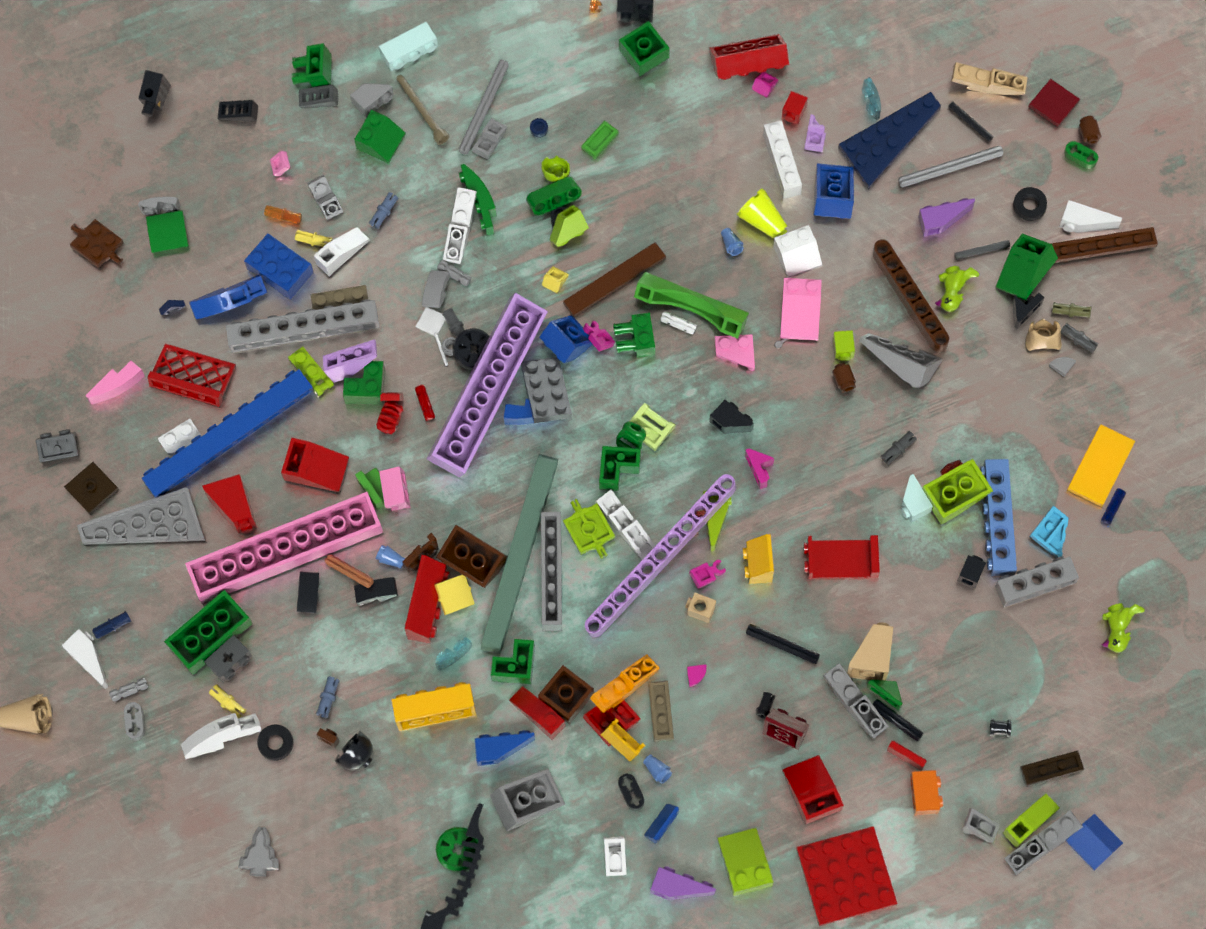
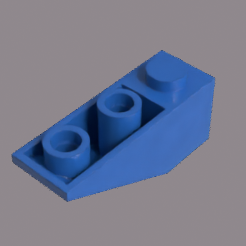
[475,730,535,766]

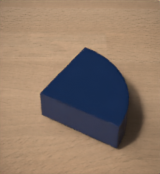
[159,300,185,315]

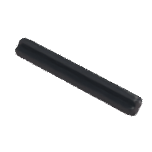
[746,624,820,664]

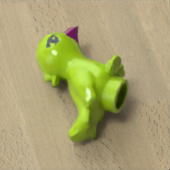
[935,266,980,312]
[1101,603,1145,653]

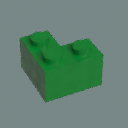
[343,361,385,405]
[599,446,641,491]
[491,639,535,684]

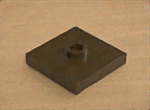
[64,462,119,514]

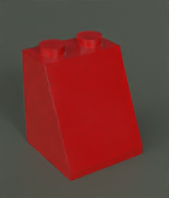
[202,474,257,534]

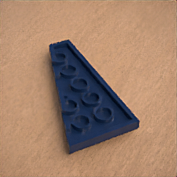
[838,92,941,190]

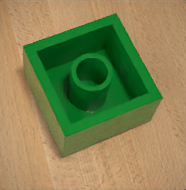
[619,21,670,76]

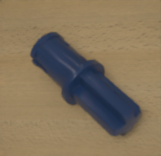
[92,611,132,639]

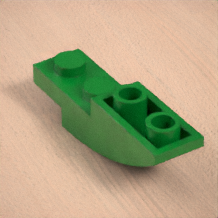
[458,164,497,236]

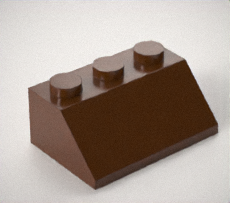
[436,525,508,588]

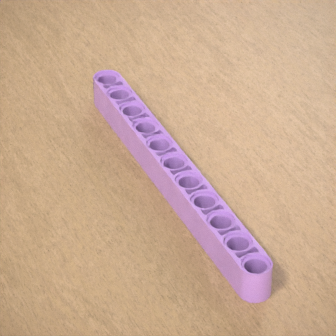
[585,474,736,637]

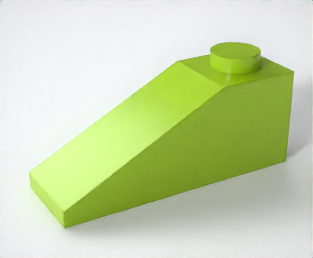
[703,488,732,551]

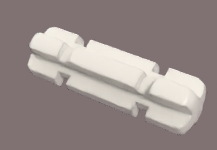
[661,311,697,334]

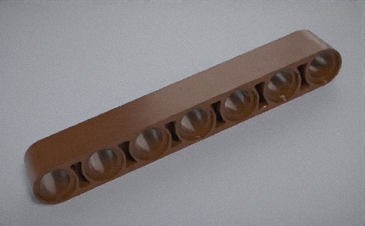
[873,239,949,353]

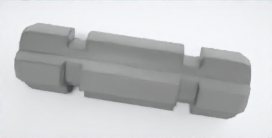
[437,260,471,286]
[109,678,148,702]

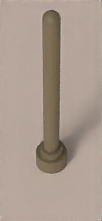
[397,75,450,145]

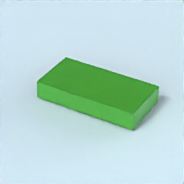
[581,120,619,159]

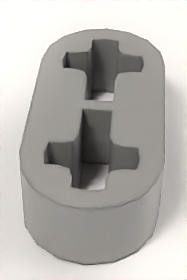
[124,702,145,741]

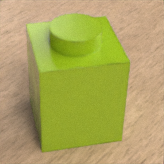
[833,330,855,361]

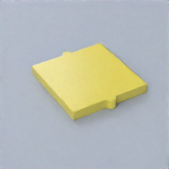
[435,574,475,615]

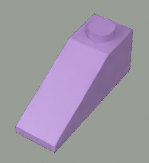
[323,339,377,383]

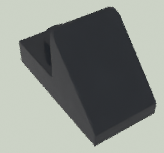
[1012,293,1044,329]

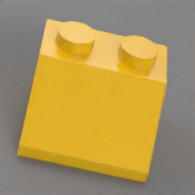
[743,534,774,584]

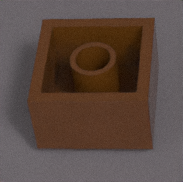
[538,665,594,724]

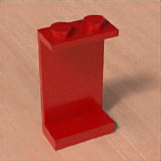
[803,535,880,579]

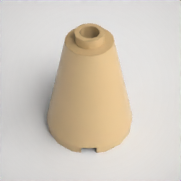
[0,694,52,734]

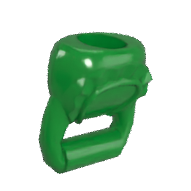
[616,421,646,449]

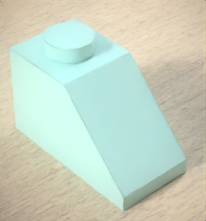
[901,474,933,522]

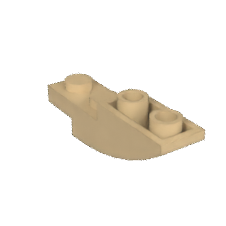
[951,62,1027,95]

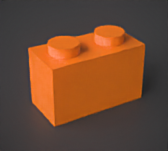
[910,770,943,815]

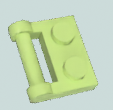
[629,403,676,451]

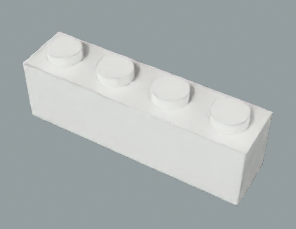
[763,120,802,199]

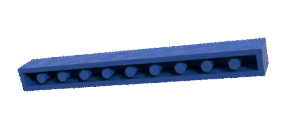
[142,369,313,498]

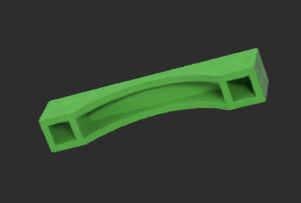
[634,272,749,339]

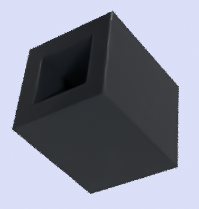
[957,555,986,588]

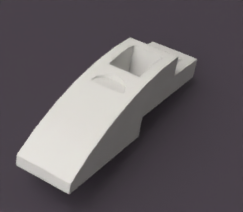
[443,187,477,264]
[181,713,261,759]

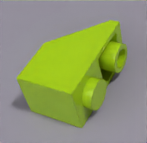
[550,205,589,247]

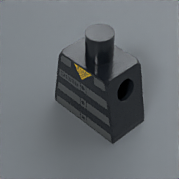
[139,70,171,117]

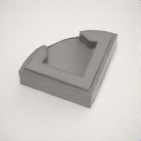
[1049,357,1076,377]

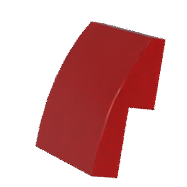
[583,700,641,747]

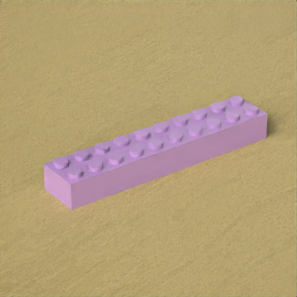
[426,293,548,478]

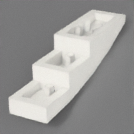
[595,490,655,560]

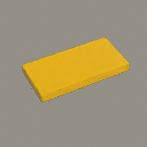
[1067,424,1135,507]

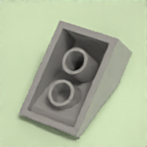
[490,769,565,831]

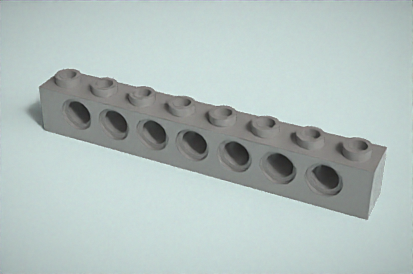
[226,299,380,353]

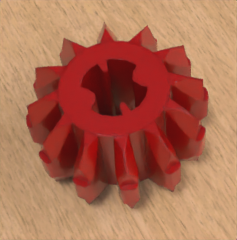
[376,401,403,435]

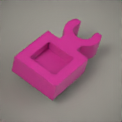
[583,321,615,351]
[689,560,726,589]

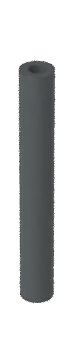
[954,240,1010,260]

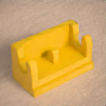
[601,718,645,761]

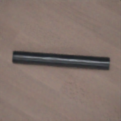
[948,101,994,142]

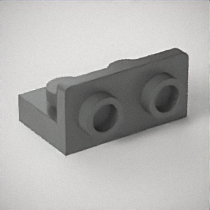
[35,429,79,462]

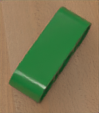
[526,177,582,215]

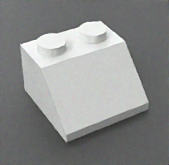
[773,225,822,278]

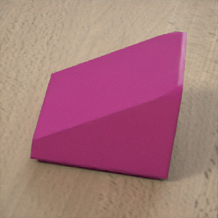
[752,72,779,97]

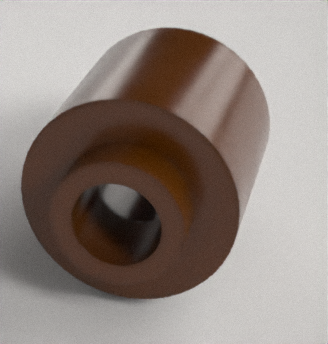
[1079,116,1102,145]
[832,363,856,393]

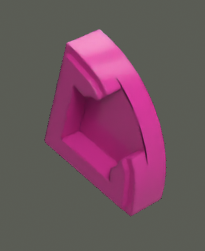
[687,664,707,687]

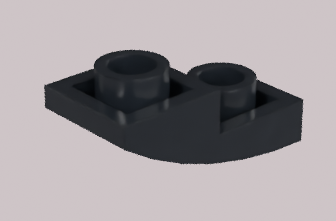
[297,571,319,613]
[354,577,398,606]

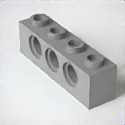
[995,556,1079,608]

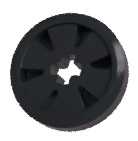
[453,328,490,370]

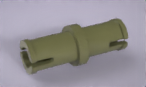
[1052,302,1092,318]

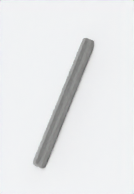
[459,60,509,155]
[898,145,1003,187]

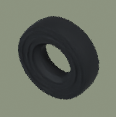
[1013,187,1047,221]
[257,724,293,761]

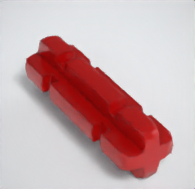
[415,385,435,421]

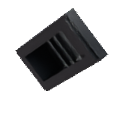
[217,100,258,122]

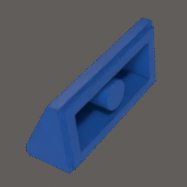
[644,804,679,844]

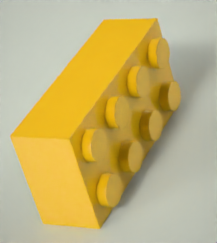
[391,682,477,731]

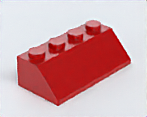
[709,34,789,80]
[404,555,450,644]

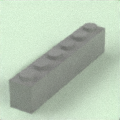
[541,512,562,631]

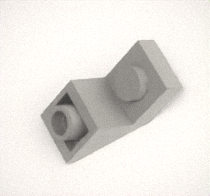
[307,175,343,220]

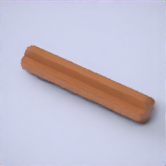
[325,554,374,588]

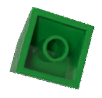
[354,110,406,164]

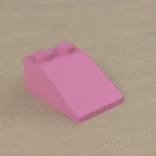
[780,278,822,341]

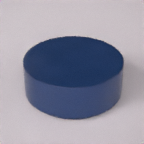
[530,118,548,137]

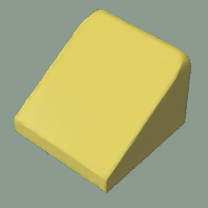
[542,266,569,293]

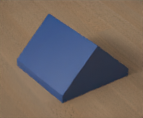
[1066,814,1123,871]

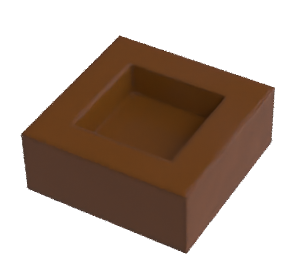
[316,728,340,748]

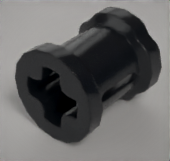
[990,718,1011,738]

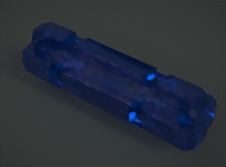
[1101,488,1126,524]

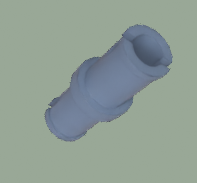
[369,192,399,229]
[316,677,340,718]

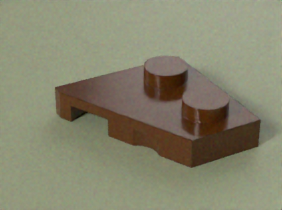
[402,533,439,573]

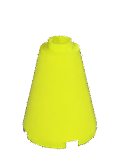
[736,188,787,239]

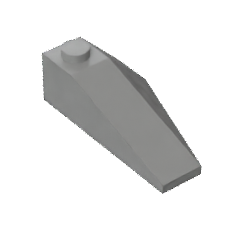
[859,333,942,388]

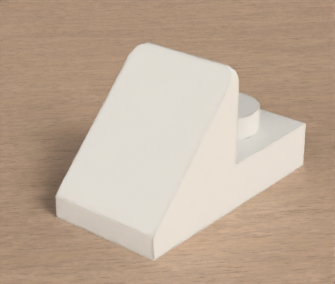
[604,837,626,876]

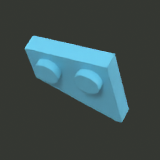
[1029,506,1069,558]

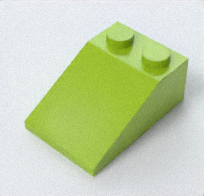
[922,459,993,525]
[717,828,773,897]

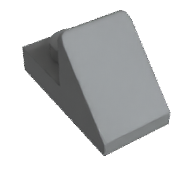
[963,808,1000,843]

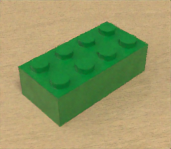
[164,590,253,675]

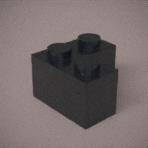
[617,0,654,23]

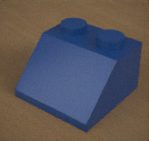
[539,315,593,363]

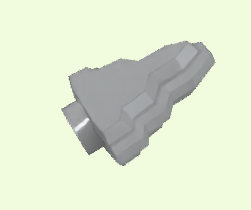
[238,827,279,877]

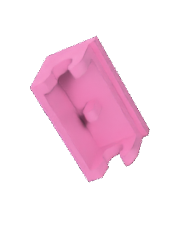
[379,466,411,511]

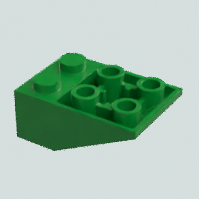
[996,233,1058,300]

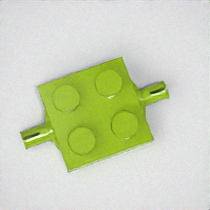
[563,499,615,559]

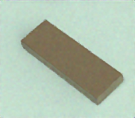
[648,681,674,742]

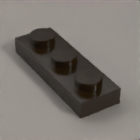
[1020,750,1084,787]

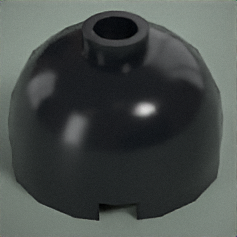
[335,731,373,771]

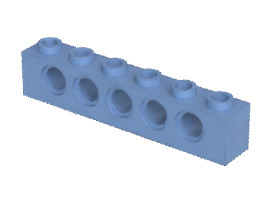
[980,459,1017,576]

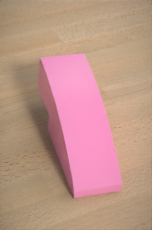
[85,361,145,404]

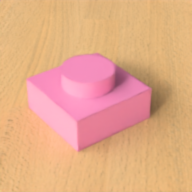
[270,151,290,177]

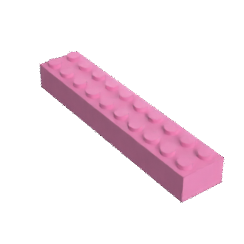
[185,492,383,604]

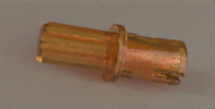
[264,205,302,225]

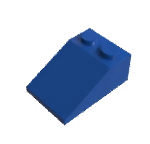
[814,163,854,219]

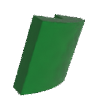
[146,210,189,253]

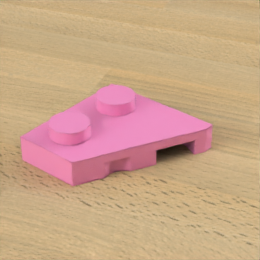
[715,334,755,371]

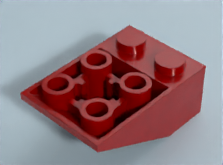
[281,438,349,493]
[782,755,844,825]

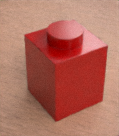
[782,91,808,124]

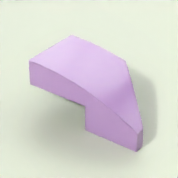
[804,114,826,152]

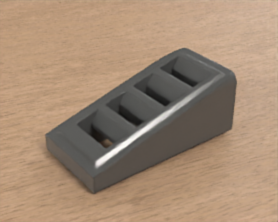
[299,84,338,108]

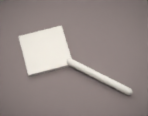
[415,307,448,366]

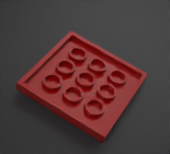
[796,826,898,926]

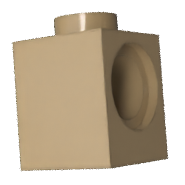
[685,593,717,623]

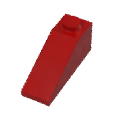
[509,686,566,740]

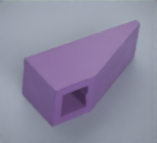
[918,198,975,237]
[650,866,716,900]

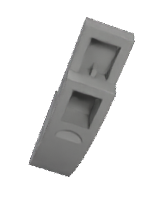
[823,663,889,739]
[1004,810,1083,875]

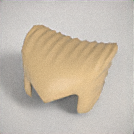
[1025,319,1062,351]

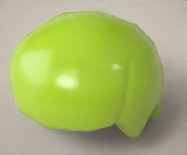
[541,156,570,183]

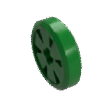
[436,827,478,872]

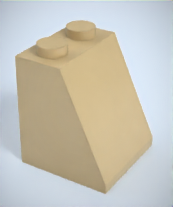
[847,622,893,680]

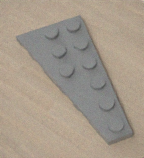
[77,487,205,545]

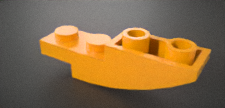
[590,654,660,713]

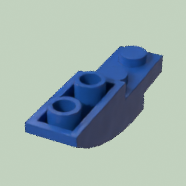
[189,275,267,320]

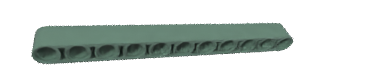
[481,454,558,654]

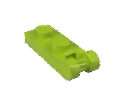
[288,346,334,397]

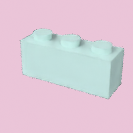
[379,22,438,71]

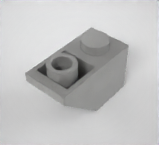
[350,84,394,117]

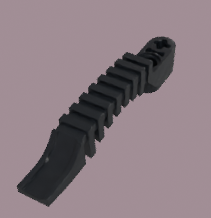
[420,803,485,929]

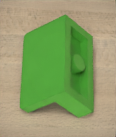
[355,468,385,511]

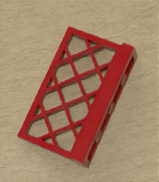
[147,344,236,407]

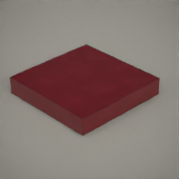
[1028,79,1080,127]

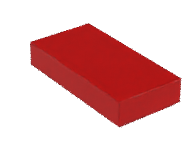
[380,392,403,401]
[887,741,927,771]

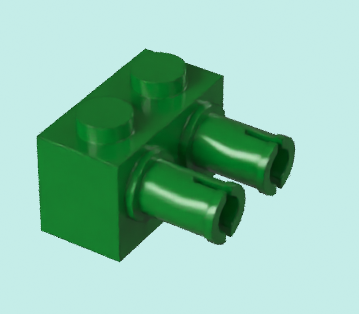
[292,43,332,87]
[613,313,655,358]

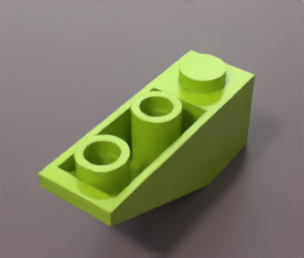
[1002,794,1060,848]

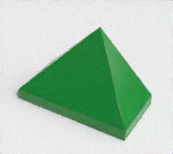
[867,680,903,711]

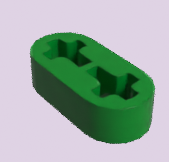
[1064,141,1098,169]

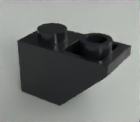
[709,400,754,434]

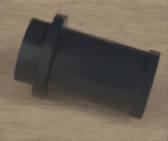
[756,692,775,719]

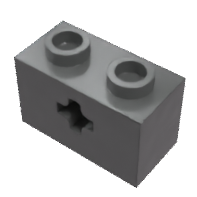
[204,635,252,682]

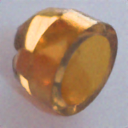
[589,0,603,14]

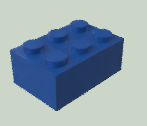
[244,233,314,300]

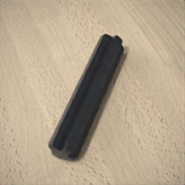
[872,699,923,741]

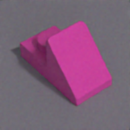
[745,449,774,489]

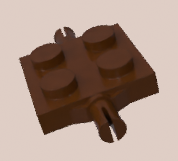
[70,219,123,268]

